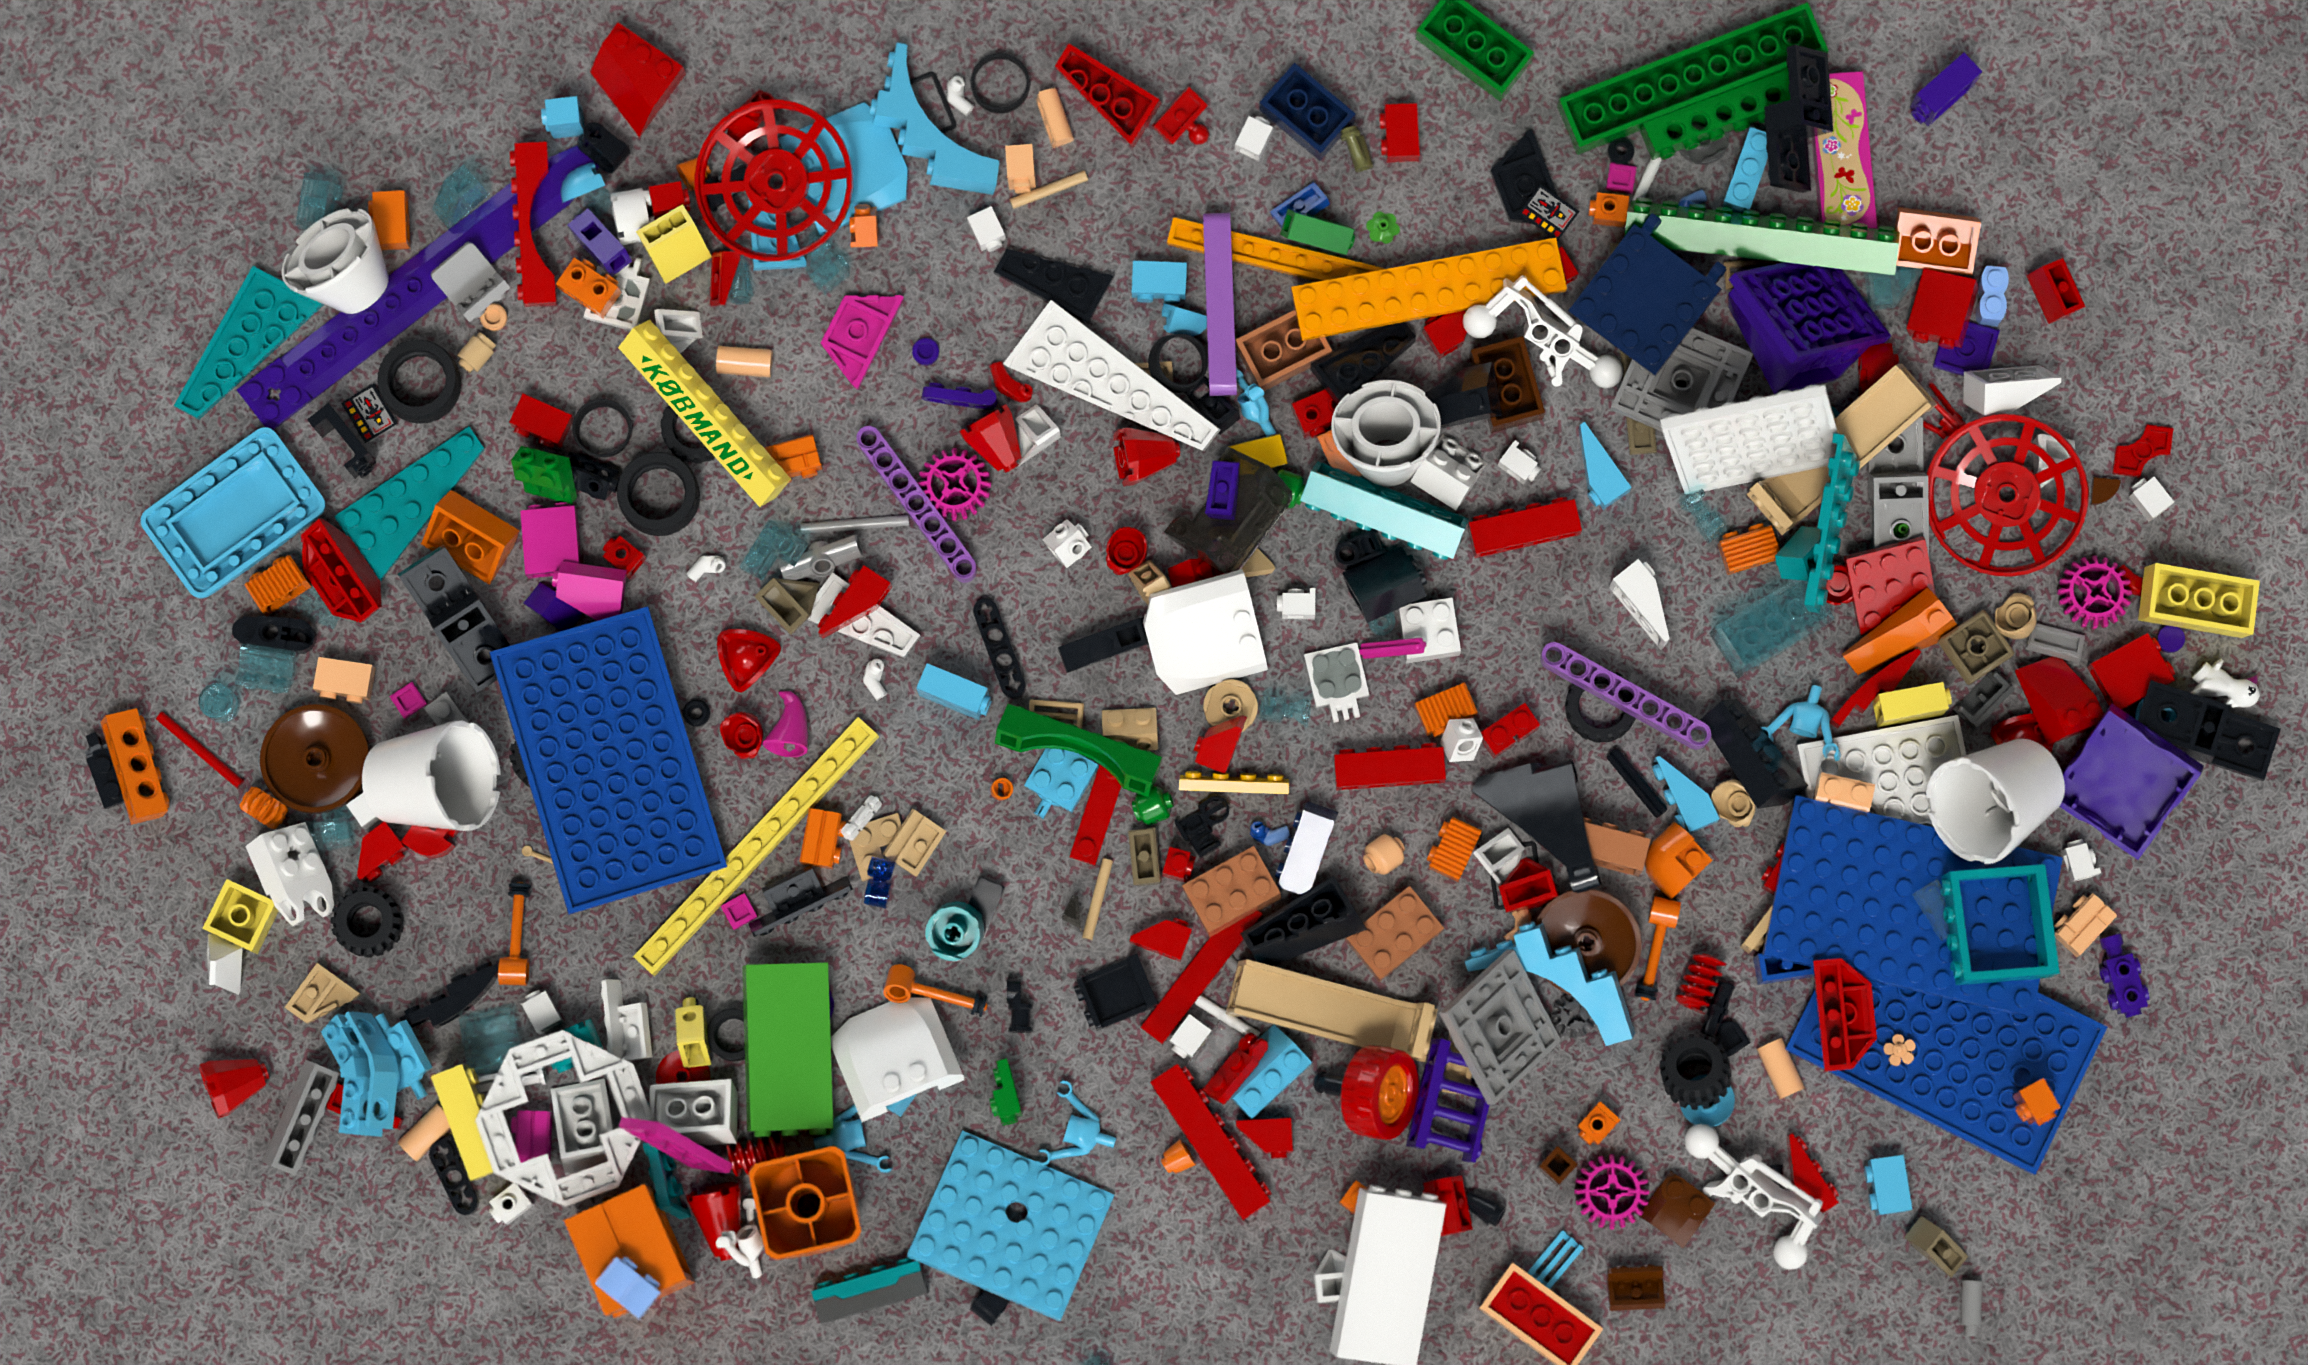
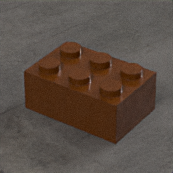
[1469,336,1545,433]

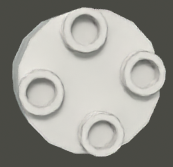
[610,188,654,245]

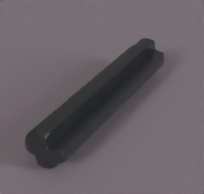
[1607,748,1667,818]

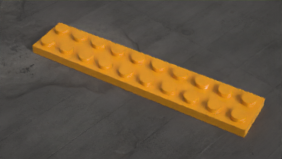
[1291,237,1567,341]

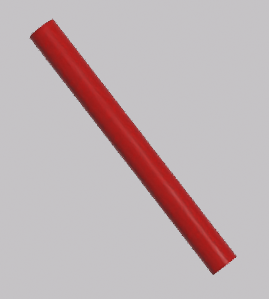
[156,711,244,789]

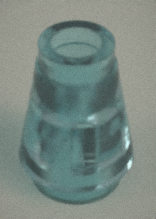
[728,262,754,304]

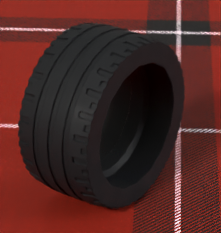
[378,339,461,424]
[617,452,700,536]

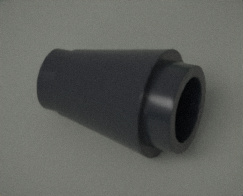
[1467,1191,1506,1227]

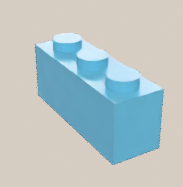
[1722,127,1768,213]

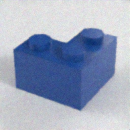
[1753,954,1814,985]

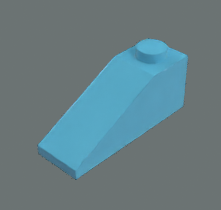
[1578,422,1632,510]

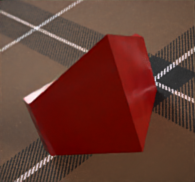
[1498,857,1559,913]

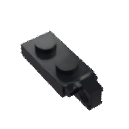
[85,732,124,809]

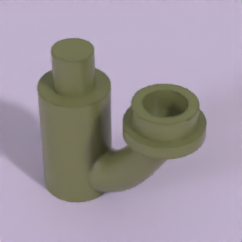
[1341,126,1373,173]

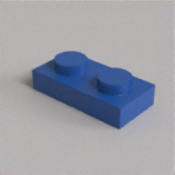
[1270,182,1330,229]

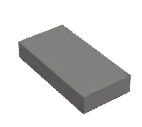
[2026,623,2085,663]

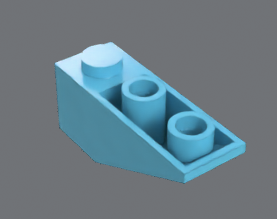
[1652,756,1719,834]

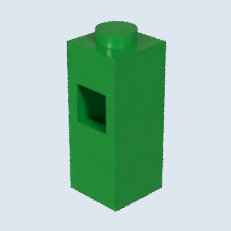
[1280,209,1355,255]

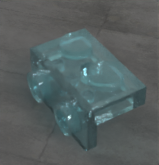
[235,644,296,693]

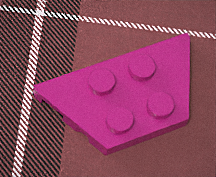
[821,295,904,390]

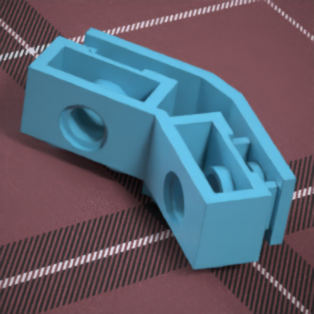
[321,1011,399,1137]

